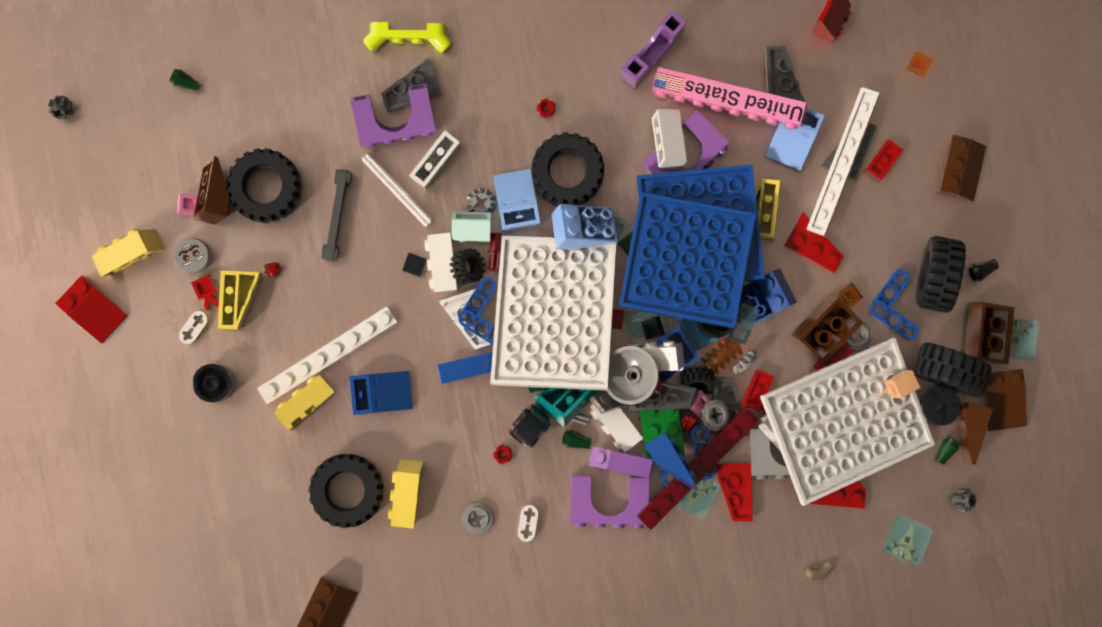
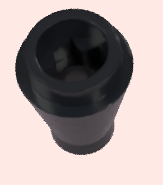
[969,259,999,282]

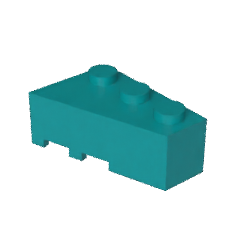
[535,388,599,427]

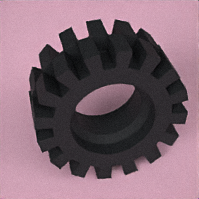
[450,248,486,284]
[680,365,715,396]

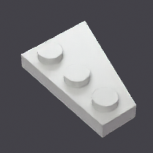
[439,289,491,350]

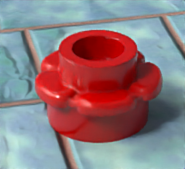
[537,99,556,118]
[263,262,282,276]
[680,414,698,431]
[493,445,512,464]

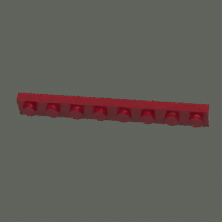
[636,406,760,530]

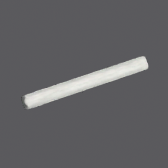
[362,153,433,227]

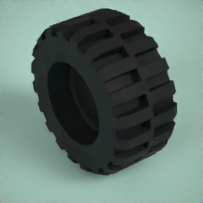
[531,132,605,206]
[226,148,302,223]
[916,236,966,313]
[913,342,992,398]
[308,454,384,528]

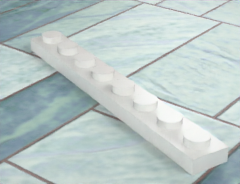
[807,87,880,237]
[257,306,398,404]

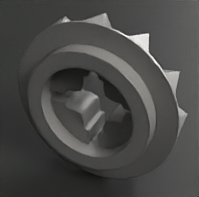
[466,188,496,215]
[845,321,872,351]
[733,349,757,374]
[700,400,729,431]
[461,503,492,534]

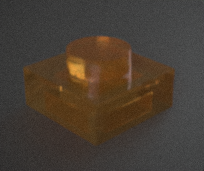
[906,51,933,77]
[838,283,864,308]

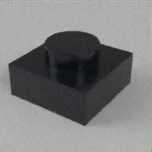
[402,253,427,277]
[641,316,665,340]

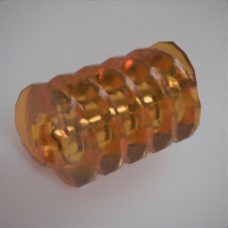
[700,333,743,375]

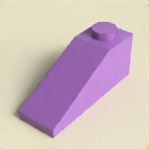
[589,447,654,479]

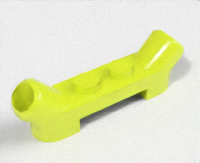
[363,22,453,53]

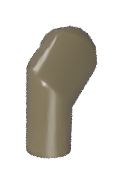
[805,562,834,581]

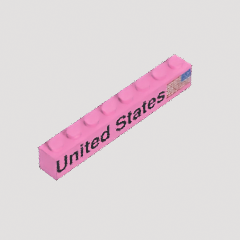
[652,67,808,130]

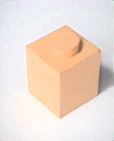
[885,370,920,398]

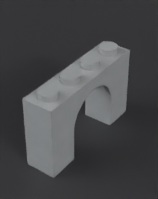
[750,429,790,479]

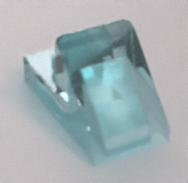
[727,303,760,345]

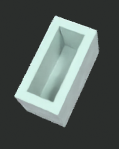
[452,211,491,243]

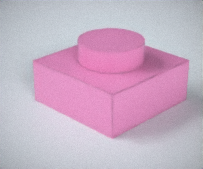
[177,194,197,216]
[690,390,710,418]

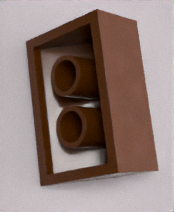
[936,135,986,202]
[791,293,863,364]
[964,302,1015,364]
[297,576,358,627]

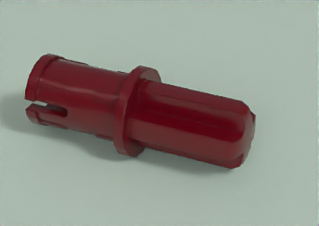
[488,233,503,271]

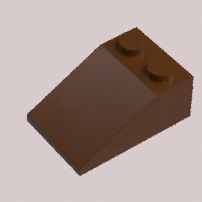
[193,156,231,225]
[983,369,1027,431]
[957,402,993,465]

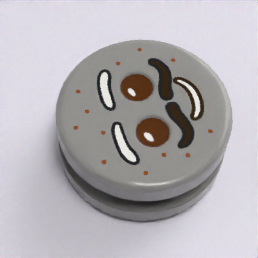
[173,238,211,274]

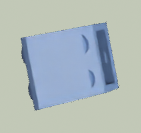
[765,108,825,171]
[493,169,540,232]
[551,204,618,250]

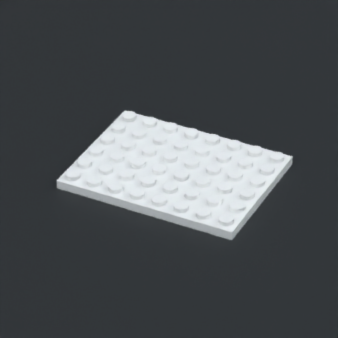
[490,236,617,391]
[760,338,935,505]

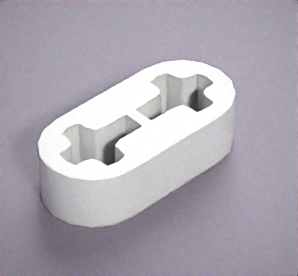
[179,311,209,344]
[518,505,538,542]

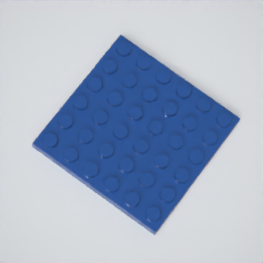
[636,165,765,282]
[619,192,756,329]

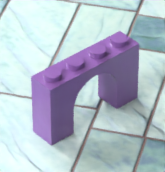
[620,10,687,89]
[351,83,436,147]
[642,110,729,174]
[570,476,649,528]

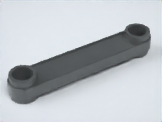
[321,169,352,262]

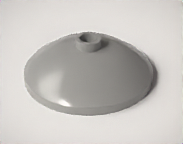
[606,346,659,405]

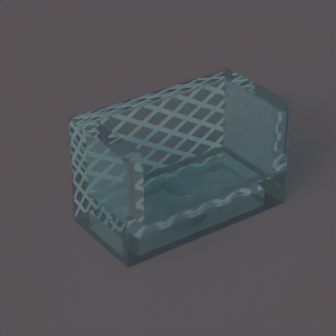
[624,312,668,340]

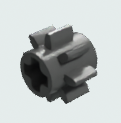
[48,95,73,119]
[952,488,976,512]

